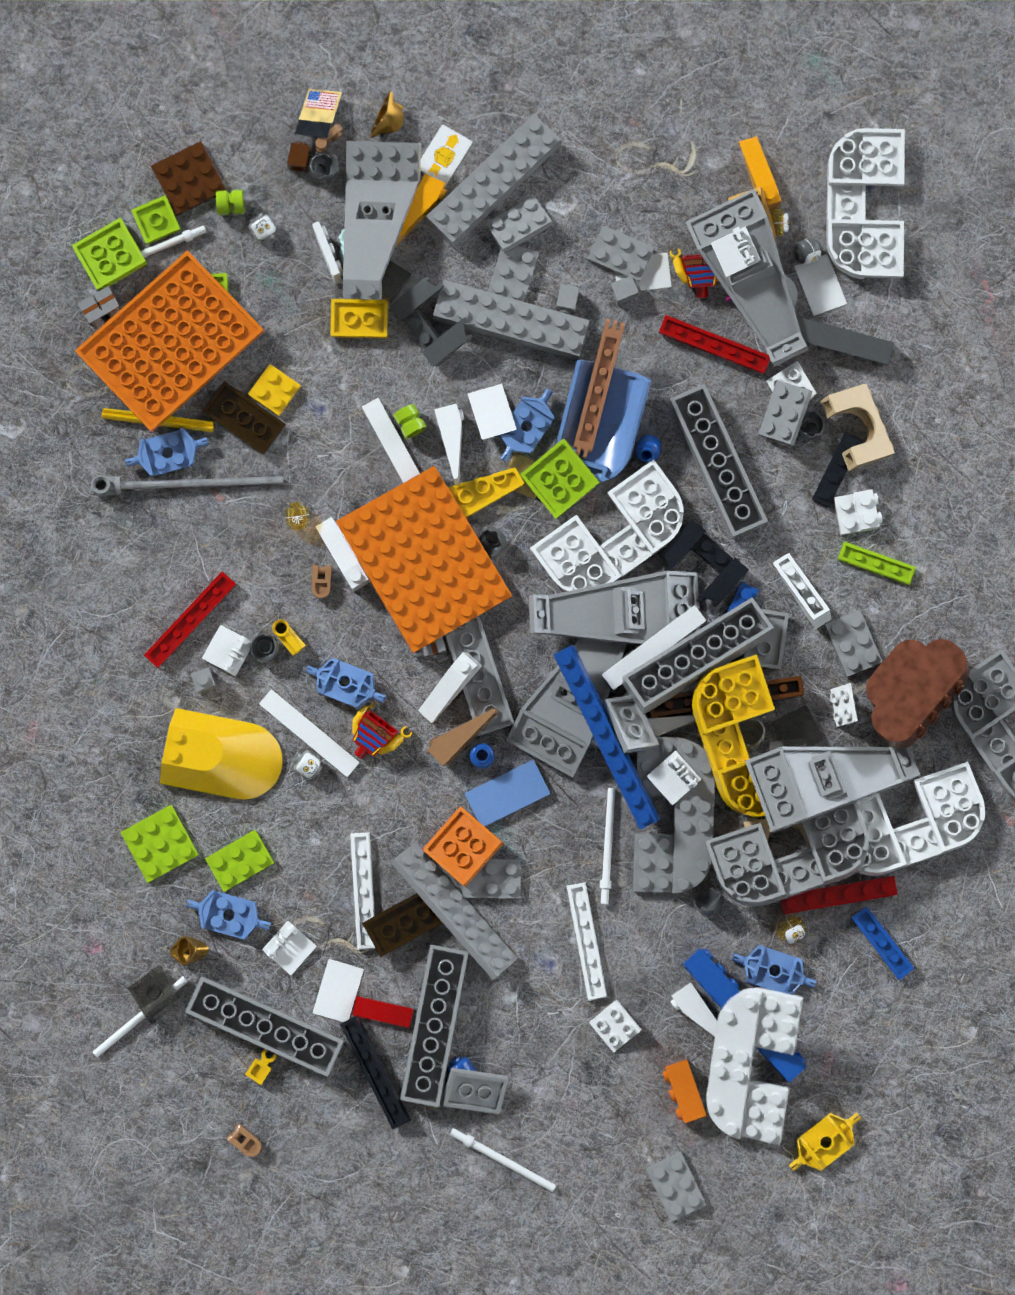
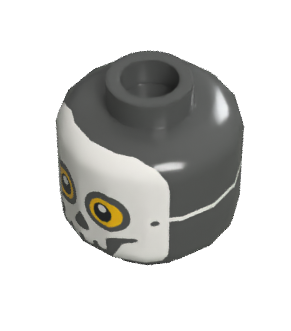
[793,238,822,265]

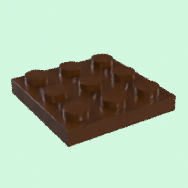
[151,141,226,216]

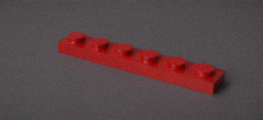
[658,315,770,375]
[144,571,237,669]
[780,876,898,915]

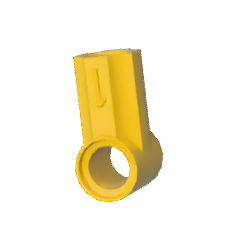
[272,619,306,656]

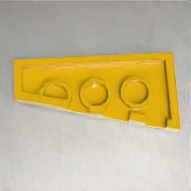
[448,468,525,518]

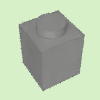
[610,275,640,305]
[556,284,579,315]
[191,667,217,694]

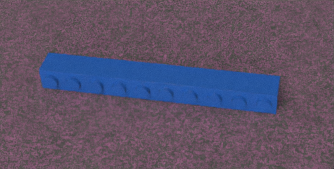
[553,645,660,830]

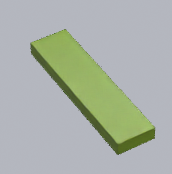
[837,542,916,586]

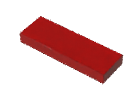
[352,996,414,1028]

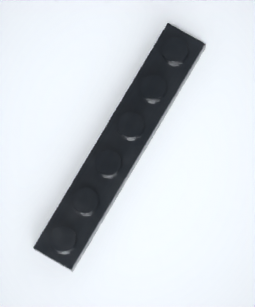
[340,1015,411,1130]

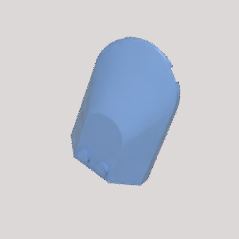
[557,359,652,482]

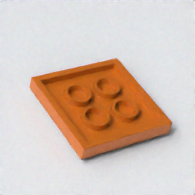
[423,806,504,887]

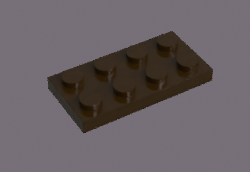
[202,381,286,455]
[362,893,443,957]

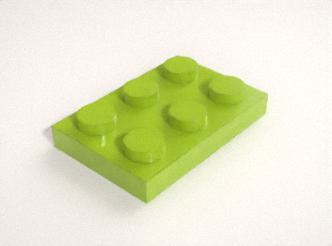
[205,830,274,892]

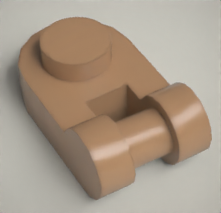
[315,123,344,153]
[311,565,332,599]
[226,1123,262,1157]

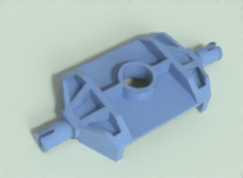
[499,388,554,463]
[125,428,209,477]
[306,658,386,710]
[186,890,271,940]
[732,945,816,995]

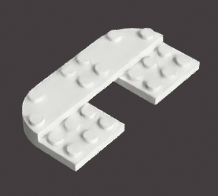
[826,128,905,279]
[530,460,684,592]
[856,762,985,876]
[706,988,803,1145]

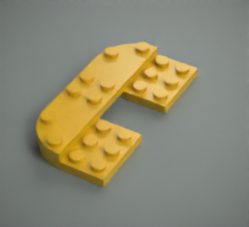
[692,654,775,816]

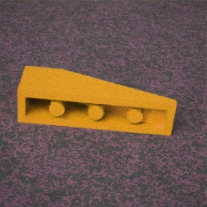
[739,136,781,210]
[395,174,447,246]

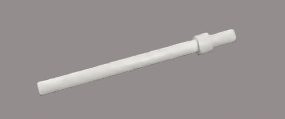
[140,225,206,258]
[600,788,616,904]
[93,976,188,1058]
[449,1128,556,1192]

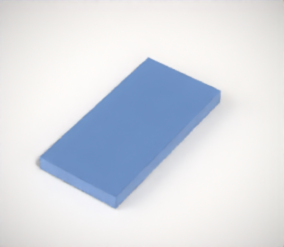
[464,759,550,827]

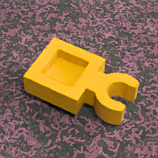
[245,1049,277,1085]

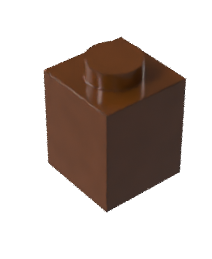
[287,141,311,173]

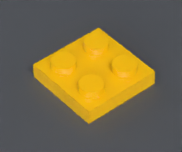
[248,364,301,417]

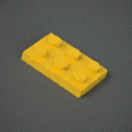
[330,299,388,338]

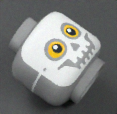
[249,213,277,242]
[292,751,322,779]

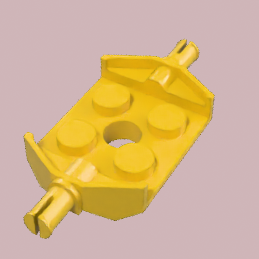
[789,1112,862,1171]

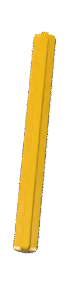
[102,408,214,432]

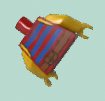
[670,249,718,298]
[352,702,412,759]

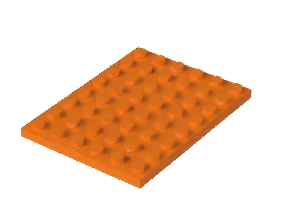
[75,250,264,433]
[335,465,512,654]

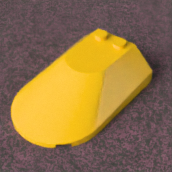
[160,708,283,800]

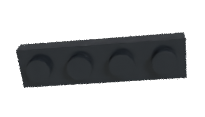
[811,432,862,508]

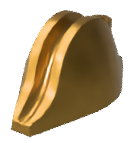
[369,91,404,138]
[170,936,209,965]

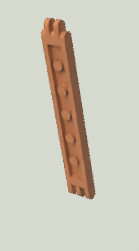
[573,318,625,459]

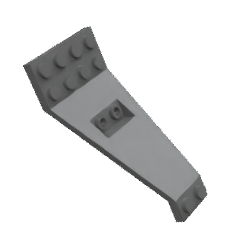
[343,141,421,300]
[686,189,808,366]
[529,571,700,645]
[506,619,633,777]
[745,746,921,833]

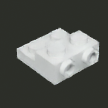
[833,489,882,535]

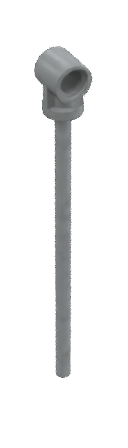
[91,475,283,498]

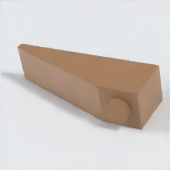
[427,708,500,766]

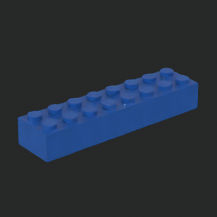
[681,948,807,1083]

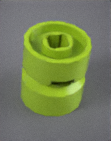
[216,189,245,216]
[393,404,427,439]

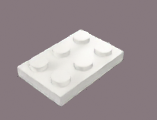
[312,221,343,285]

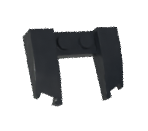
[659,519,749,607]

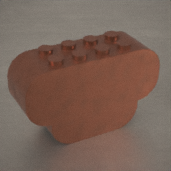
[866,639,970,748]

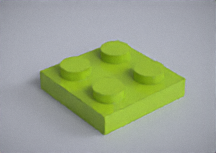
[131,195,181,245]

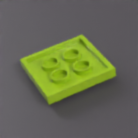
[71,217,147,292]
[520,438,600,519]
[120,804,199,883]

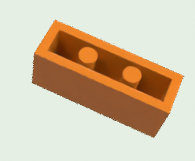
[662,1059,707,1123]

